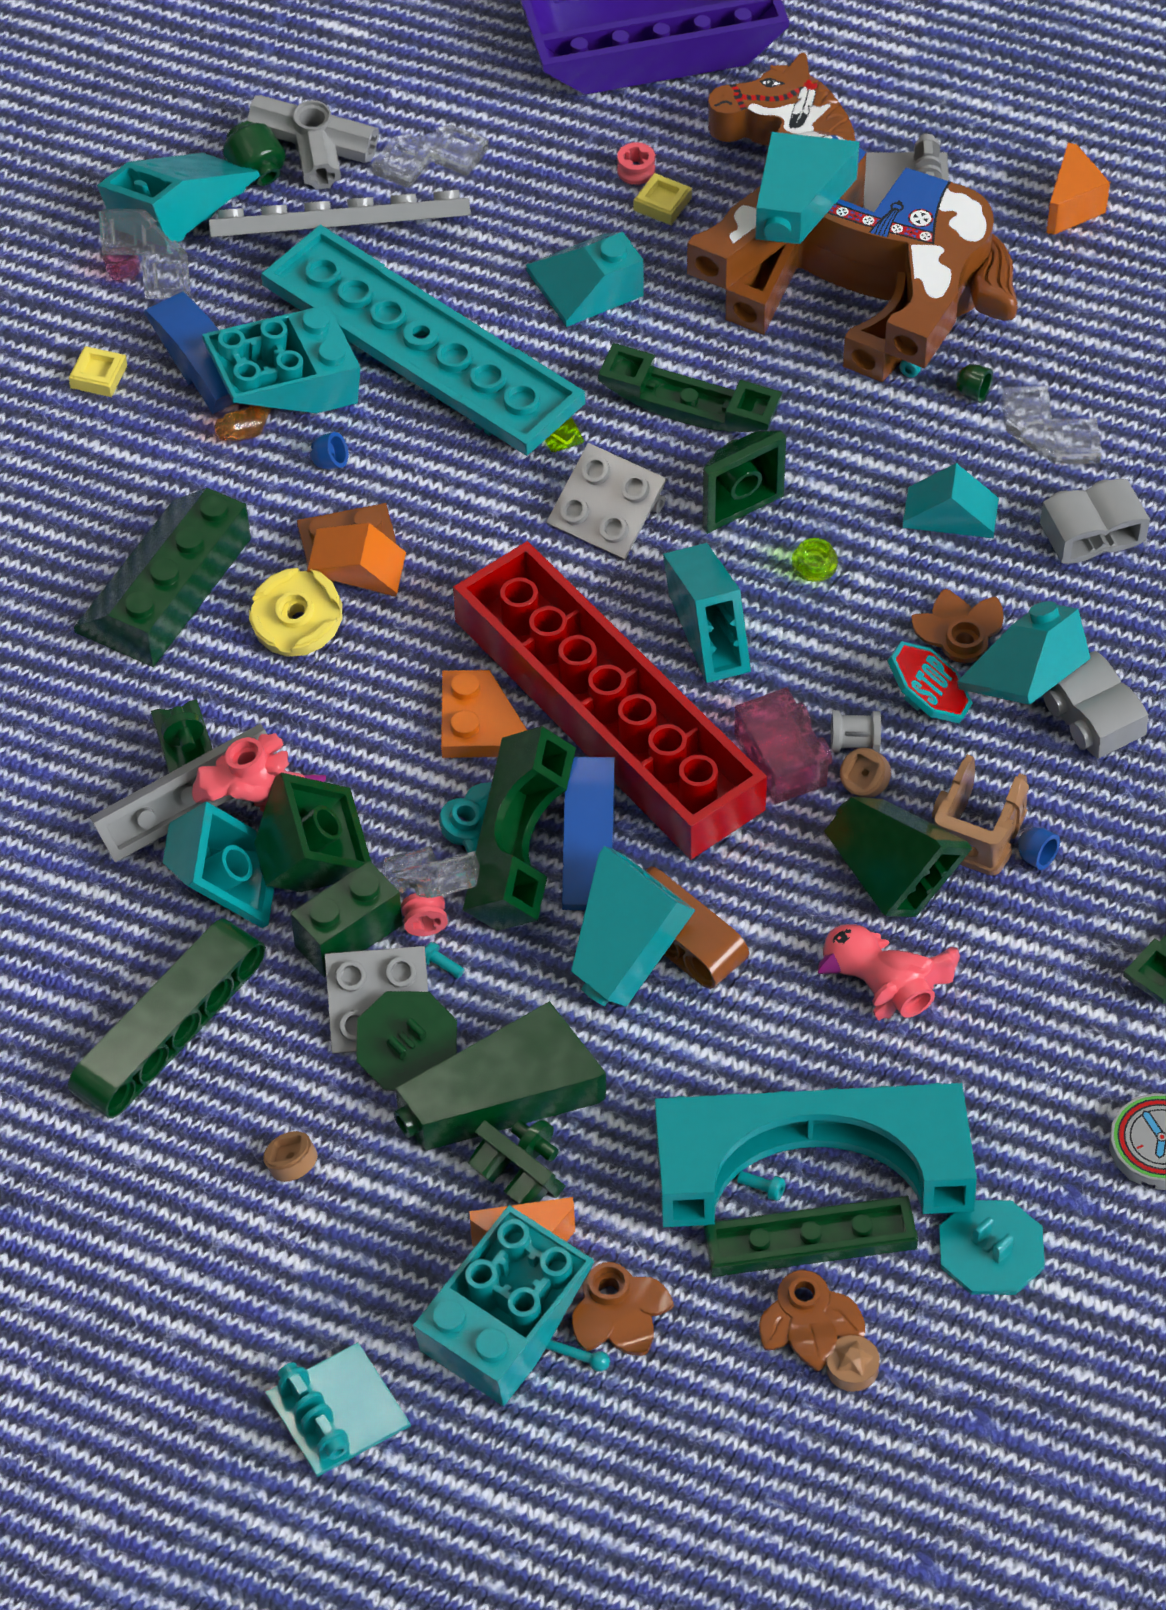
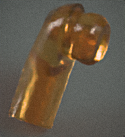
[215,405,272,441]

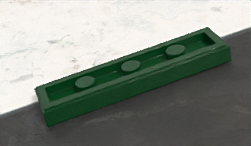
[704,1196,918,1277]

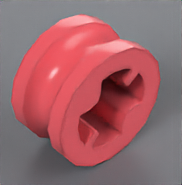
[617,142,655,185]
[401,891,448,937]

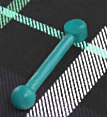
[545,1340,610,1372]

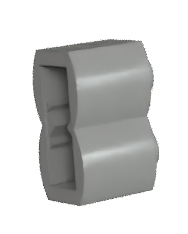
[1040,479,1150,564]
[1043,651,1148,759]

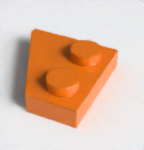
[441,670,527,758]

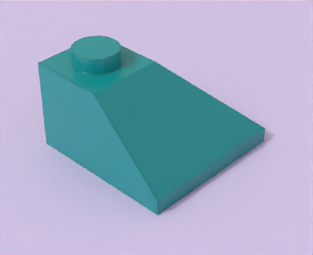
[526,231,644,327]
[957,601,1091,705]
[162,801,274,928]

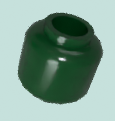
[222,121,286,186]

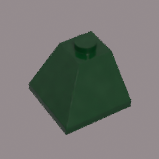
[702,431,786,534]
[254,772,371,892]

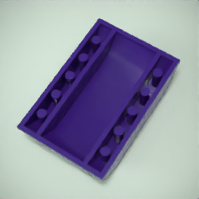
[519,0,789,95]

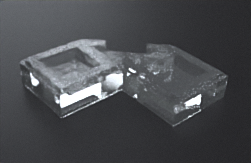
[372,125,489,189]
[98,209,191,299]
[1002,386,1102,465]
[382,846,480,898]

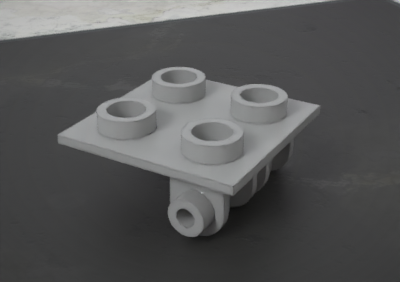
[864,134,949,212]
[546,443,667,560]
[325,946,428,1054]

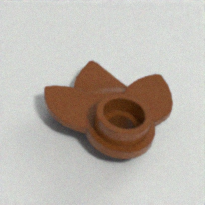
[911,589,1004,663]
[572,1262,674,1356]
[759,1270,865,1371]

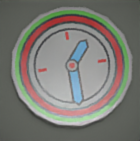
[1109,1093,1166,1190]

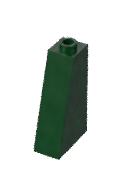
[394,1001,606,1151]

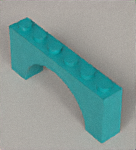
[655,1083,977,1228]

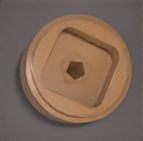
[840,748,891,798]
[263,1131,318,1182]
[826,1335,880,1391]

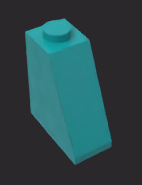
[756,132,860,244]
[663,543,751,683]
[571,846,695,1007]

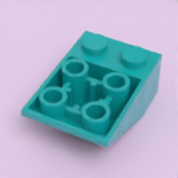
[97,153,260,247]
[202,304,361,414]
[413,1205,594,1407]

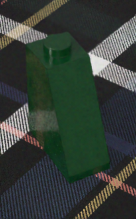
[824,797,973,917]

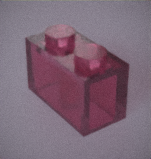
[734,687,832,805]

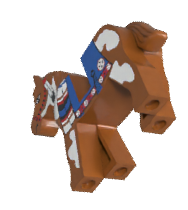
[687,52,1018,382]

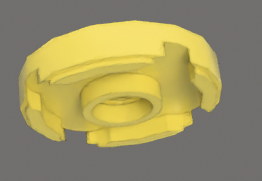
[249,568,343,657]

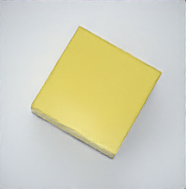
[633,173,692,225]
[69,346,128,397]

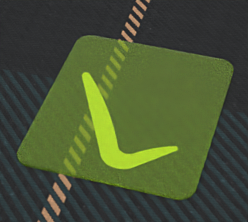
[545,416,584,452]

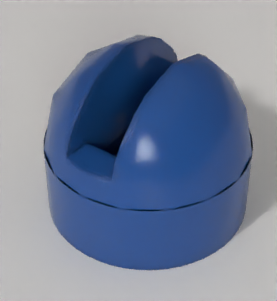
[310,432,349,470]
[1018,827,1060,870]

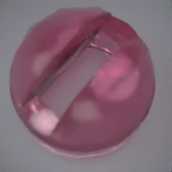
[103,245,141,283]

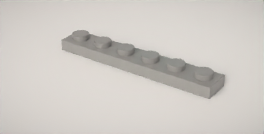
[209,190,471,237]

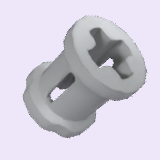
[831,710,881,753]

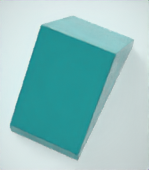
[902,463,999,539]

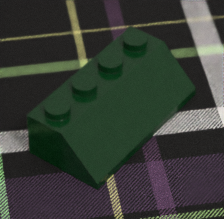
[74,488,251,667]

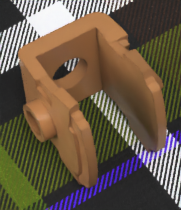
[932,754,1029,876]

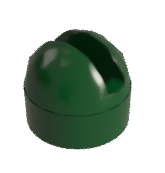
[956,364,993,403]

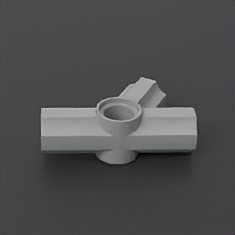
[247,95,379,190]

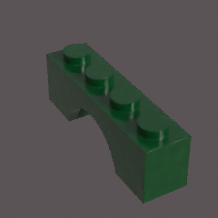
[463,726,576,931]

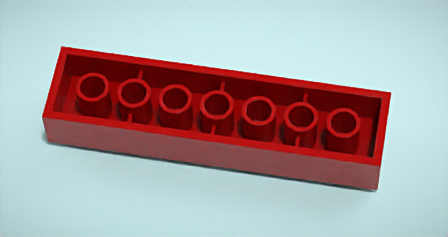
[453,541,767,860]

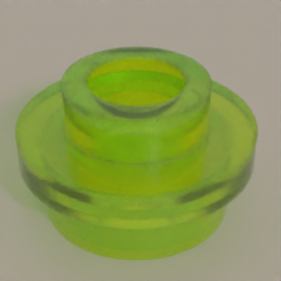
[792,538,838,582]

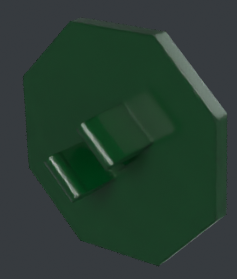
[356,991,457,1091]

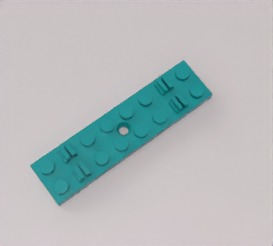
[261,224,586,456]

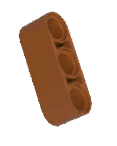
[645,866,750,989]

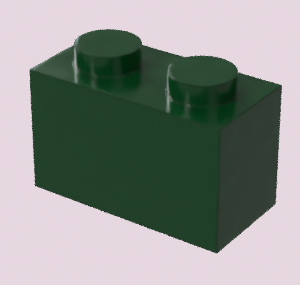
[290,861,403,977]

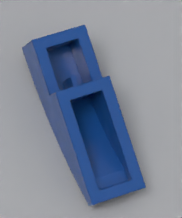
[144,291,235,414]
[562,757,615,910]

